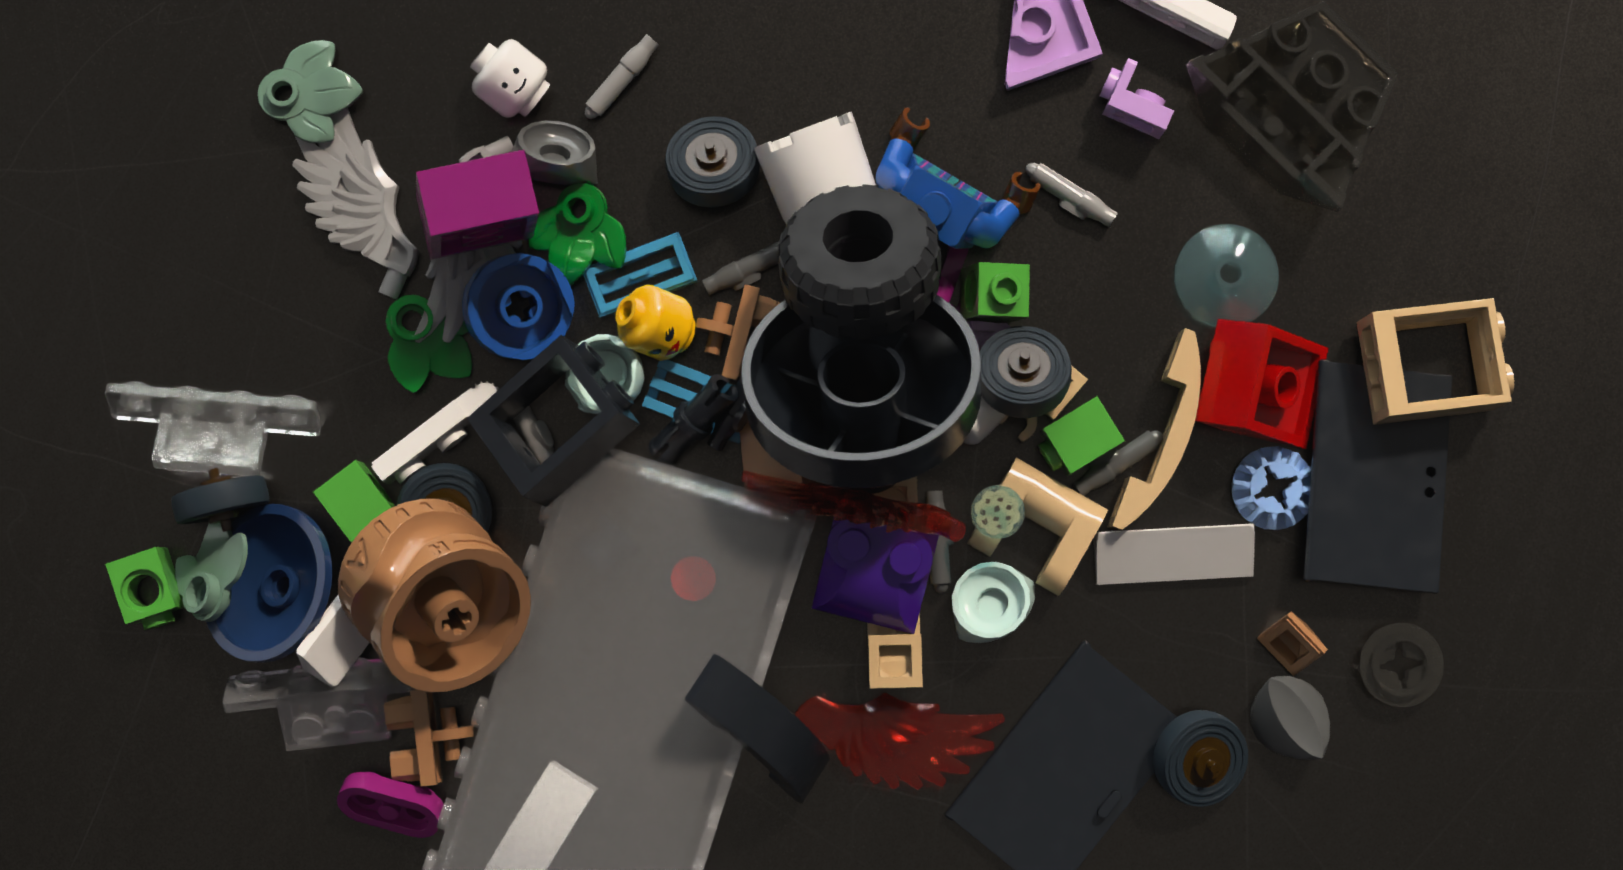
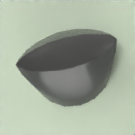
[512,120,598,185]
[1250,676,1330,760]

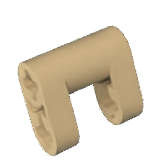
[967,457,1108,596]

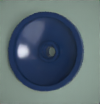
[206,504,332,663]

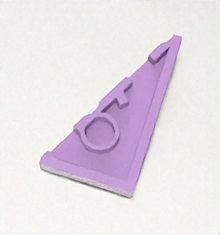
[1004,0,1103,91]

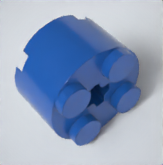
[462,253,575,360]

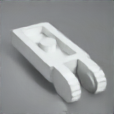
[371,381,499,485]

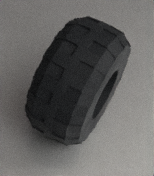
[779,184,941,340]

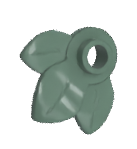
[257,40,363,143]
[175,523,248,622]

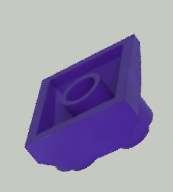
[812,506,940,634]

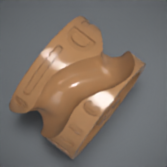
[338,499,531,692]

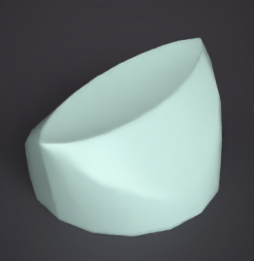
[952,562,1035,643]

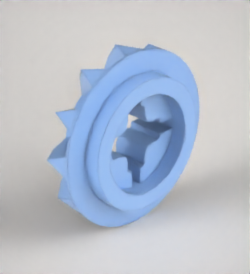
[1232,446,1311,530]

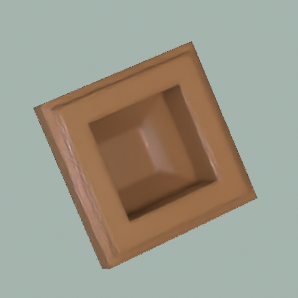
[1257,612,1328,676]

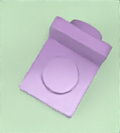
[1100,58,1174,139]

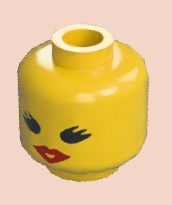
[616,284,696,361]

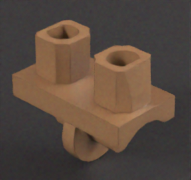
[695,284,780,384]
[384,690,474,787]

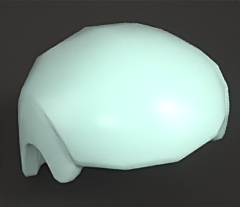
[565,334,645,414]

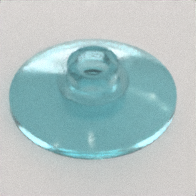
[1174,224,1279,327]

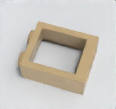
[1356,298,1514,425]

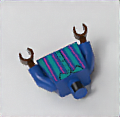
[876,107,1041,249]

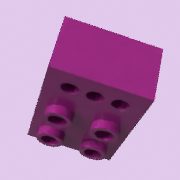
[416,149,539,260]

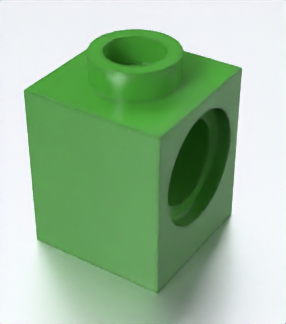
[960,262,1030,323]
[1037,396,1125,476]
[313,460,396,543]
[105,547,185,631]

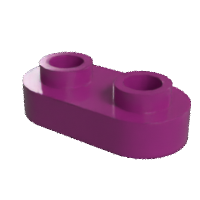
[337,772,445,838]

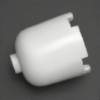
[754,111,876,225]

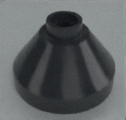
[741,295,981,494]

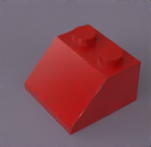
[1195,319,1329,449]

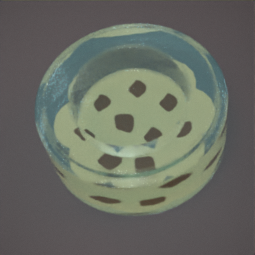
[970,485,1025,539]

